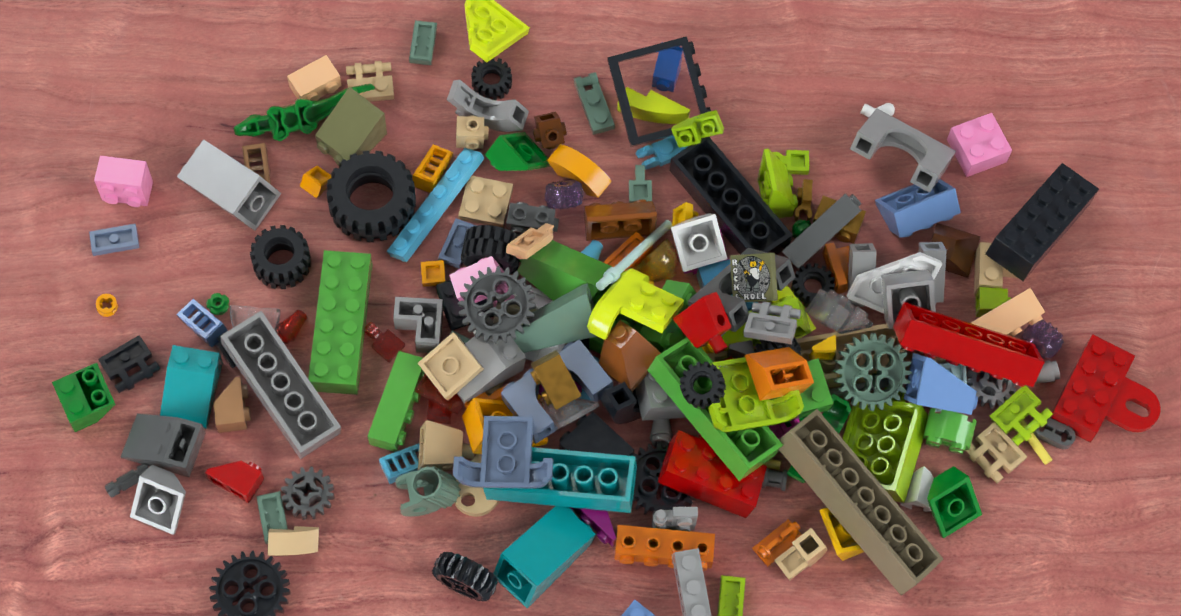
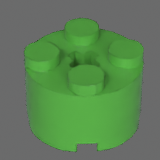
[923,408,977,454]

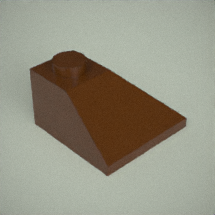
[931,223,981,278]

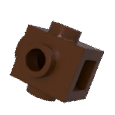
[533,111,567,149]

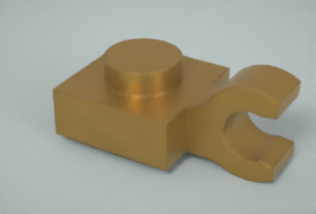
[794,179,813,221]

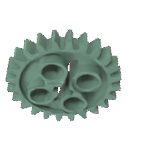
[833,333,912,411]

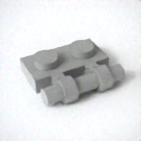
[744,301,801,345]
[652,507,698,531]

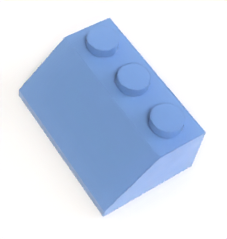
[875,179,961,238]

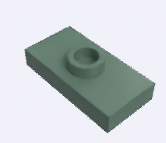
[409,20,437,65]
[256,491,288,544]

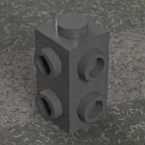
[506,202,559,236]

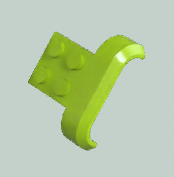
[708,357,804,432]

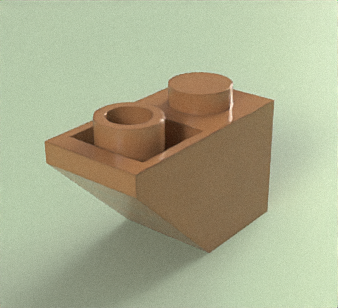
[214,377,251,433]

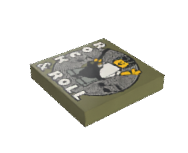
[730,253,778,302]

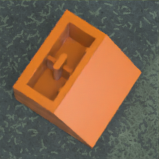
[745,347,814,401]

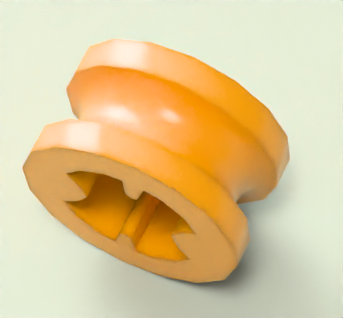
[95,294,118,317]

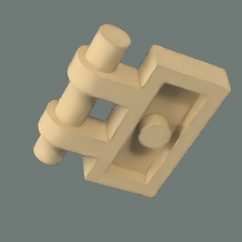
[346,61,394,102]
[965,422,1027,484]

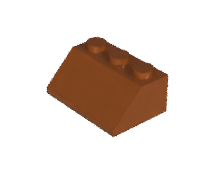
[584,200,657,241]

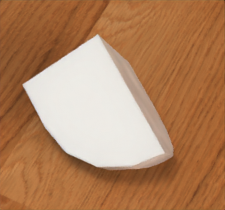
[900,466,934,512]

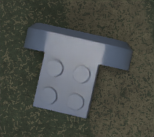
[453,416,553,488]

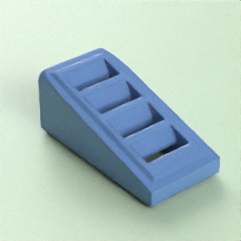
[176,299,227,347]

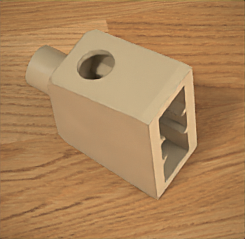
[418,420,474,470]

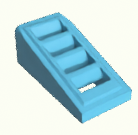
[379,444,419,484]

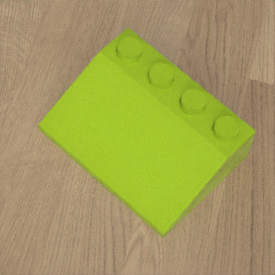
[843,401,928,503]

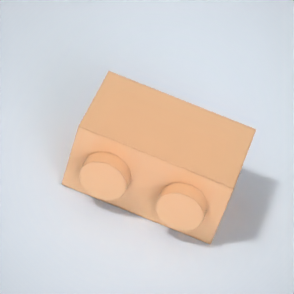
[287,55,342,101]

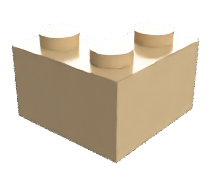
[974,242,1017,295]

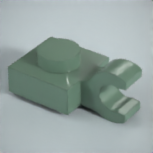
[629,165,652,203]

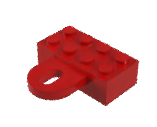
[1050,334,1161,443]
[657,430,767,518]

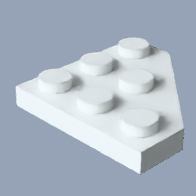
[847,252,942,313]

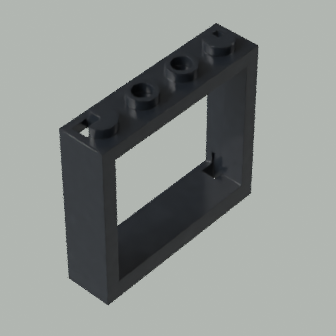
[607,36,711,147]

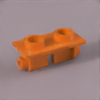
[752,519,802,567]

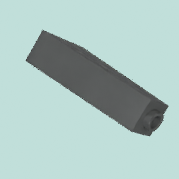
[782,193,862,268]

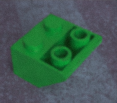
[52,363,116,432]

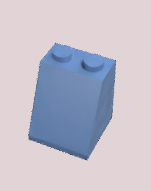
[904,353,978,415]

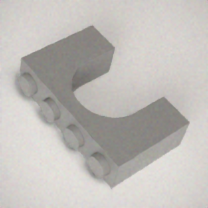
[850,108,956,193]
[848,242,947,307]

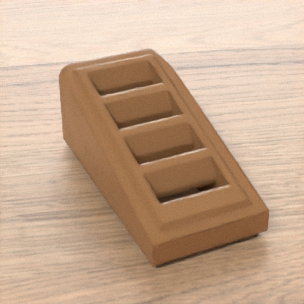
[242,143,271,184]

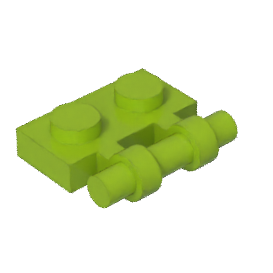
[989,385,1053,446]

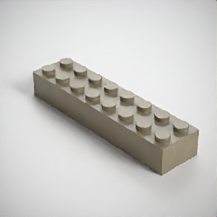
[779,409,944,595]

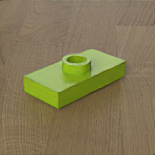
[717,575,746,616]

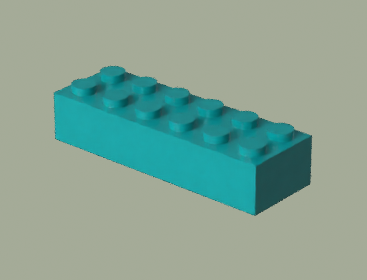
[483,447,637,513]

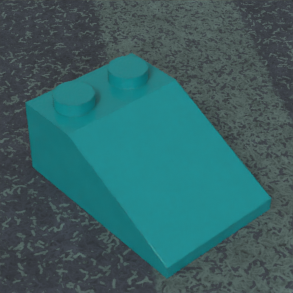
[160,345,223,429]

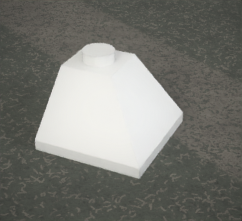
[671,213,727,272]

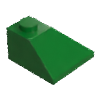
[485,132,551,171]
[927,466,982,539]

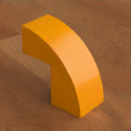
[547,144,612,198]

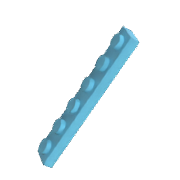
[387,148,485,262]

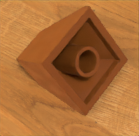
[599,320,661,392]

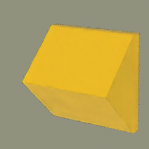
[819,508,864,561]

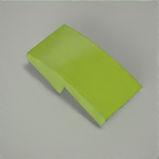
[671,110,724,148]

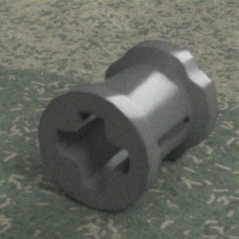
[761,467,788,491]

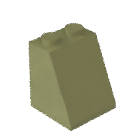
[315,87,387,165]

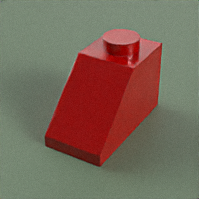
[205,460,264,503]

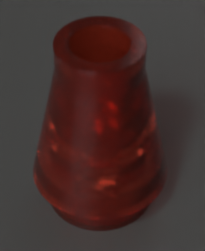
[275,310,308,344]

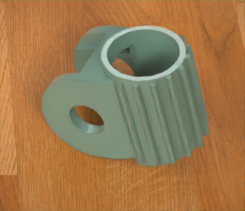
[395,466,461,517]

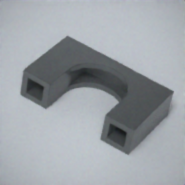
[688,248,796,332]

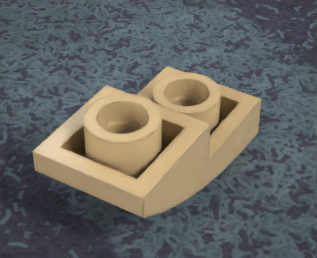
[268,526,319,556]

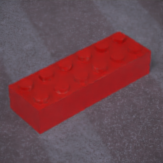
[893,302,1045,387]

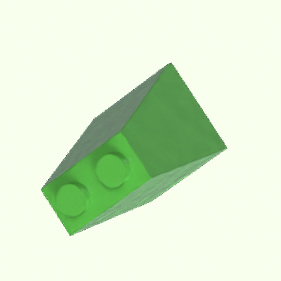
[517,240,612,305]

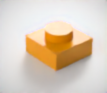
[421,260,446,287]

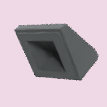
[727,341,755,359]

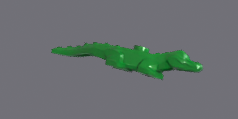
[233,84,375,141]

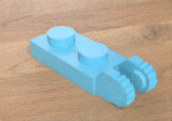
[636,136,689,170]

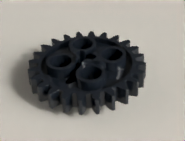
[632,442,696,515]
[209,550,291,616]

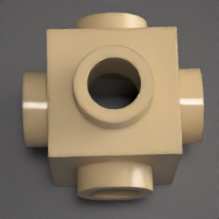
[456,115,489,150]

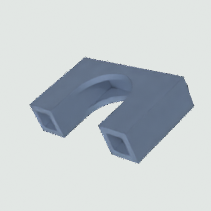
[501,339,613,444]

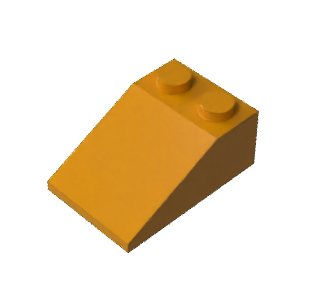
[462,398,548,454]

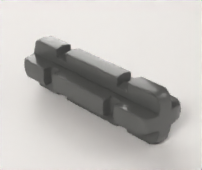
[105,463,149,497]

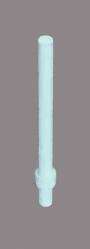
[596,220,672,290]

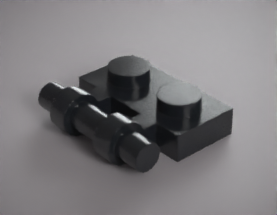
[98,335,160,393]

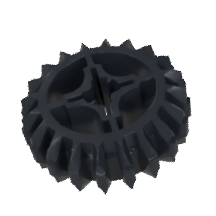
[432,552,498,602]

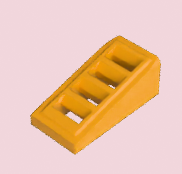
[413,144,453,193]

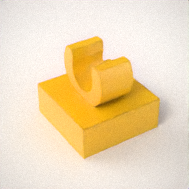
[672,202,699,226]

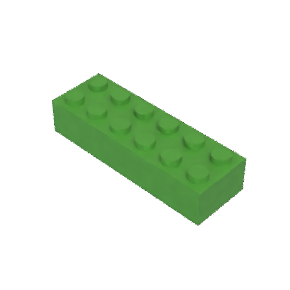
[308,250,372,395]
[648,337,783,481]

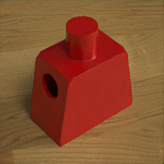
[673,292,731,354]

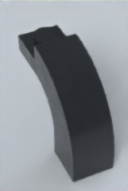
[601,382,642,424]

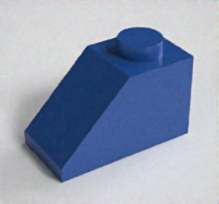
[652,42,683,92]

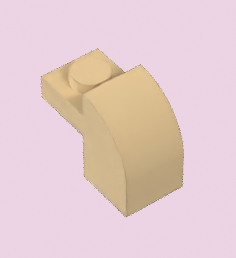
[774,528,827,580]

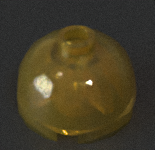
[633,238,679,283]

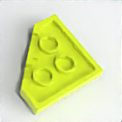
[464,0,530,63]

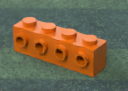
[614,525,715,571]

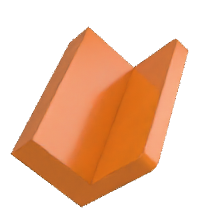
[822,242,849,295]

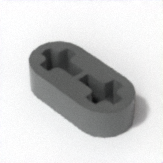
[1033,418,1076,449]

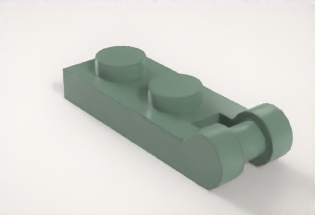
[574,72,615,135]

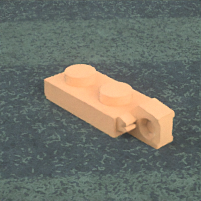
[506,223,554,259]

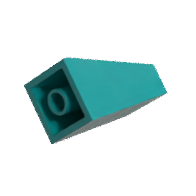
[493,506,596,608]

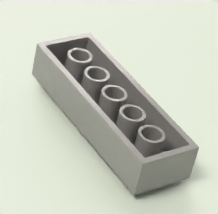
[220,311,341,459]

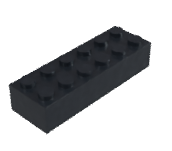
[670,137,793,255]
[985,163,1099,282]

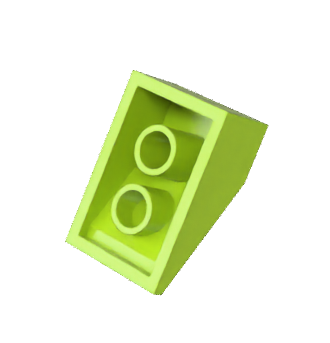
[757,149,798,218]

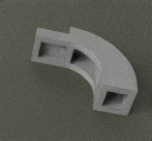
[447,80,529,132]

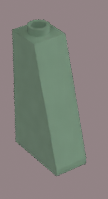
[512,284,596,353]

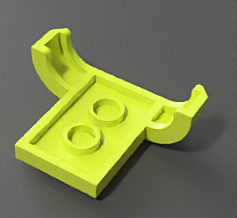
[587,268,684,340]

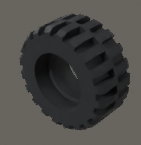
[326,150,416,242]

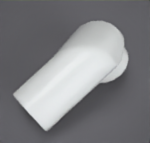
[860,103,895,117]

